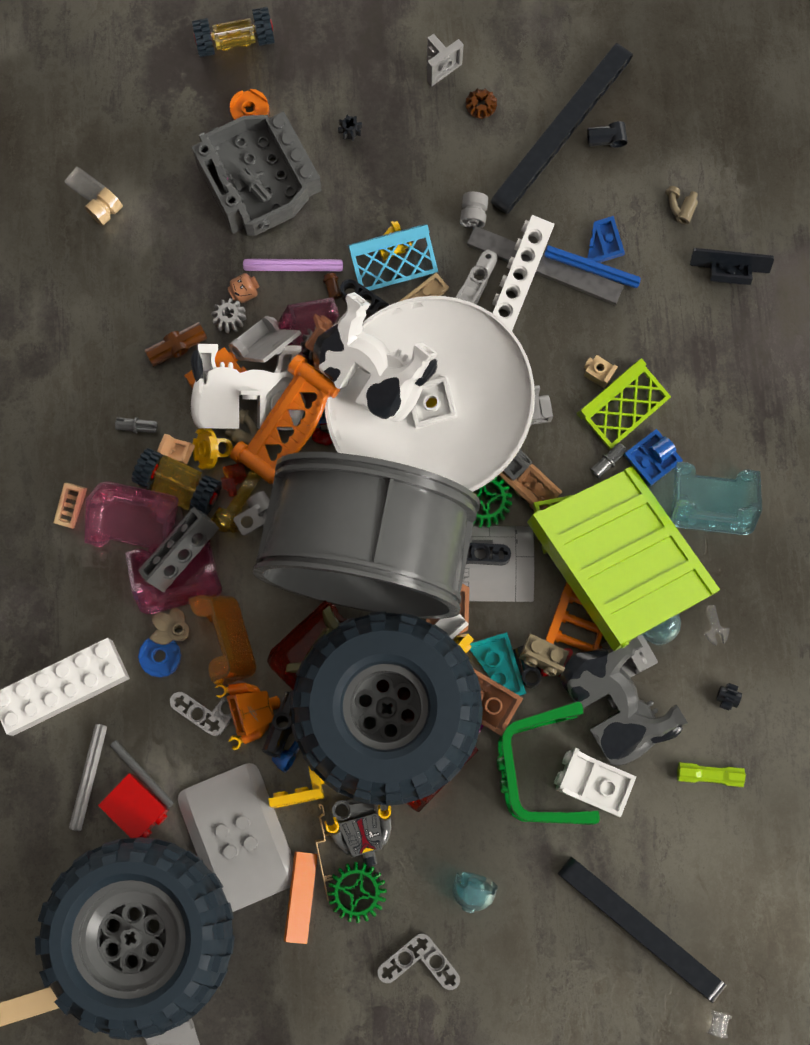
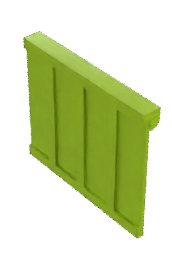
[527,466,720,651]

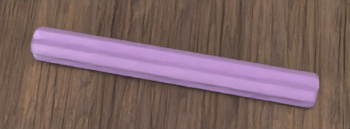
[243,259,343,271]

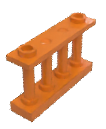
[545,581,603,652]

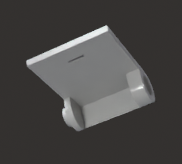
[229,316,301,363]

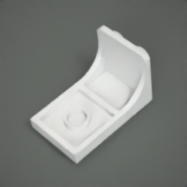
[554,747,636,817]

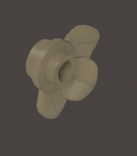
[150,607,190,645]

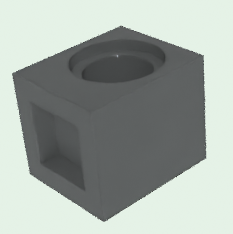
[504,449,532,481]

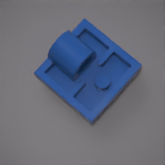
[624,429,683,487]

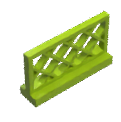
[576,358,671,450]

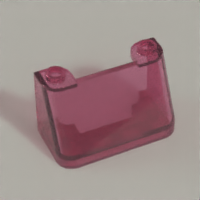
[85,482,179,556]
[125,539,222,614]

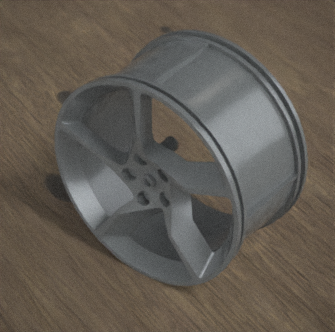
[253,452,480,619]

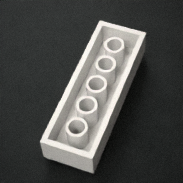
[0,638,130,736]

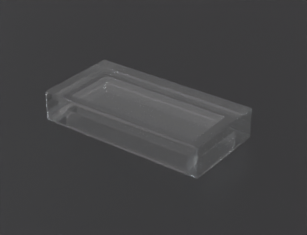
[64,167,108,201]

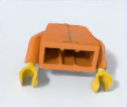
[215,683,281,750]

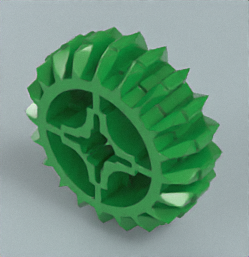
[473,476,512,528]
[327,862,387,923]

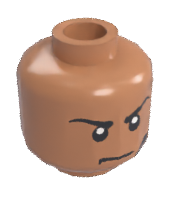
[228,273,259,303]

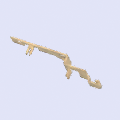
[315,803,333,901]

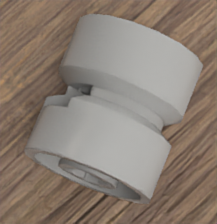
[460,192,489,229]

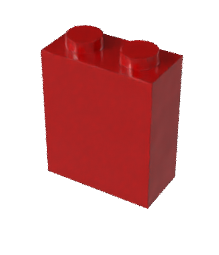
[98,773,169,838]

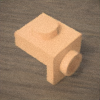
[157,434,195,465]

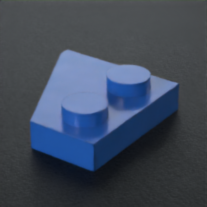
[587,216,625,263]

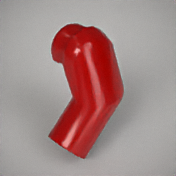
[312,428,333,446]

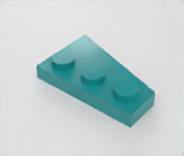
[470,632,526,696]

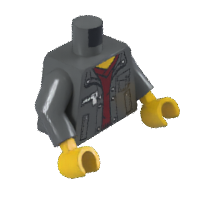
[324,805,392,867]

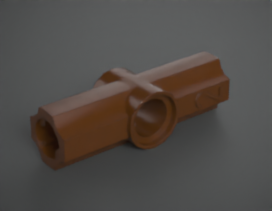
[144,322,207,367]

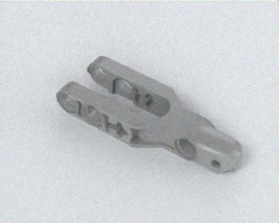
[456,249,497,305]

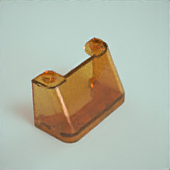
[189,595,256,686]

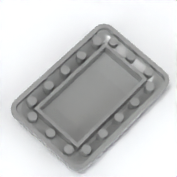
[178,763,294,912]

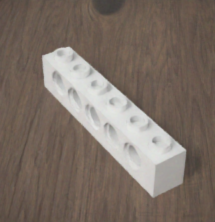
[491,215,554,331]

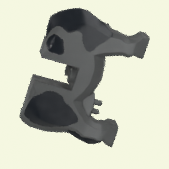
[560,637,688,766]

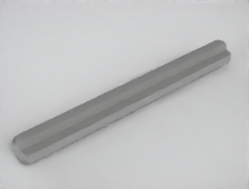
[69,724,107,831]

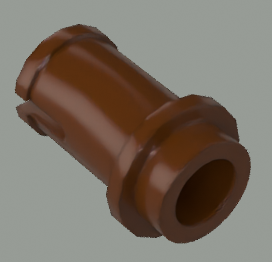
[323,273,341,300]

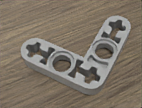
[170,681,245,736]
[378,933,460,990]

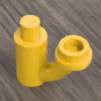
[379,221,411,261]

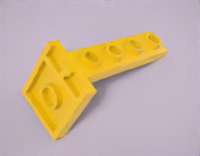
[268,766,325,808]

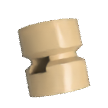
[84,188,123,226]

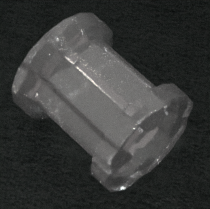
[708,1010,732,1039]

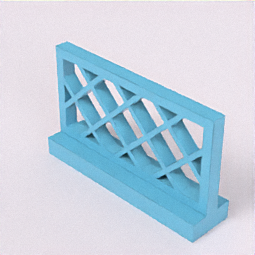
[348,224,438,291]

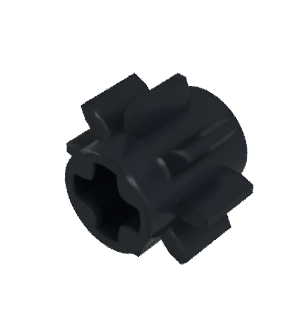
[338,114,362,141]
[716,683,742,711]

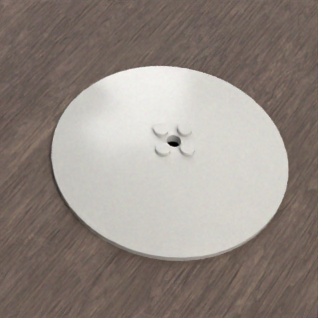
[325,296,535,492]

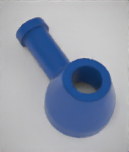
[272,741,300,773]

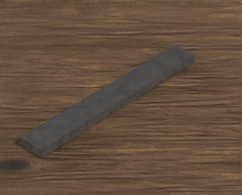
[467,226,624,306]

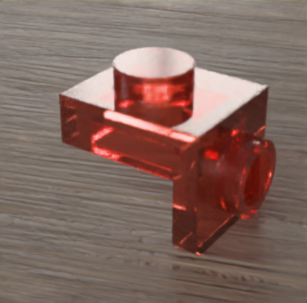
[221,463,248,497]

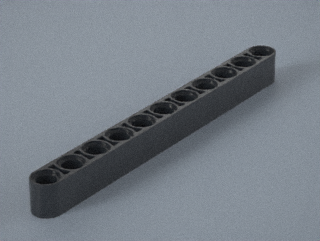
[491,43,633,214]

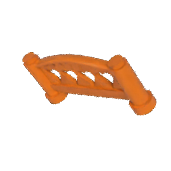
[230,354,340,484]

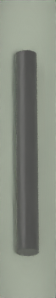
[110,740,174,808]

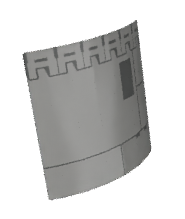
[462,526,534,602]

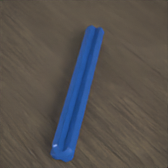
[544,246,641,288]

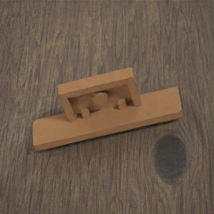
[499,464,563,511]

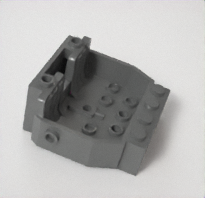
[192,111,322,236]

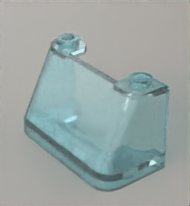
[671,462,762,535]

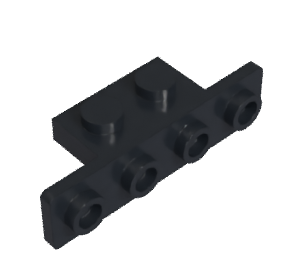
[690,248,774,285]

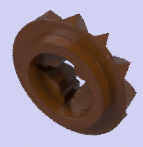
[466,88,497,119]

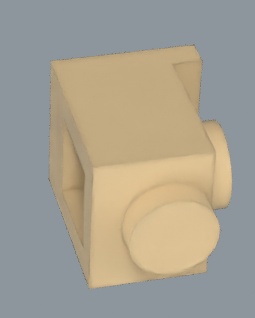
[584,355,618,389]

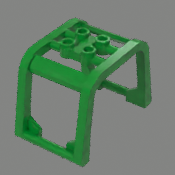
[496,702,600,825]

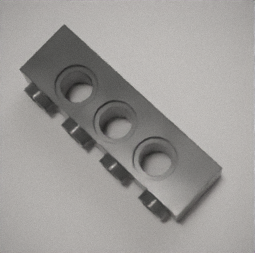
[138,507,219,592]

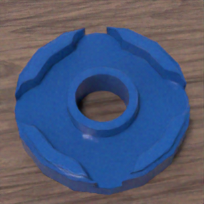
[138,638,182,678]

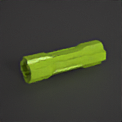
[677,762,746,787]

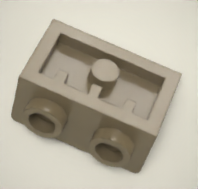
[519,633,569,676]

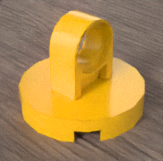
[192,428,233,470]

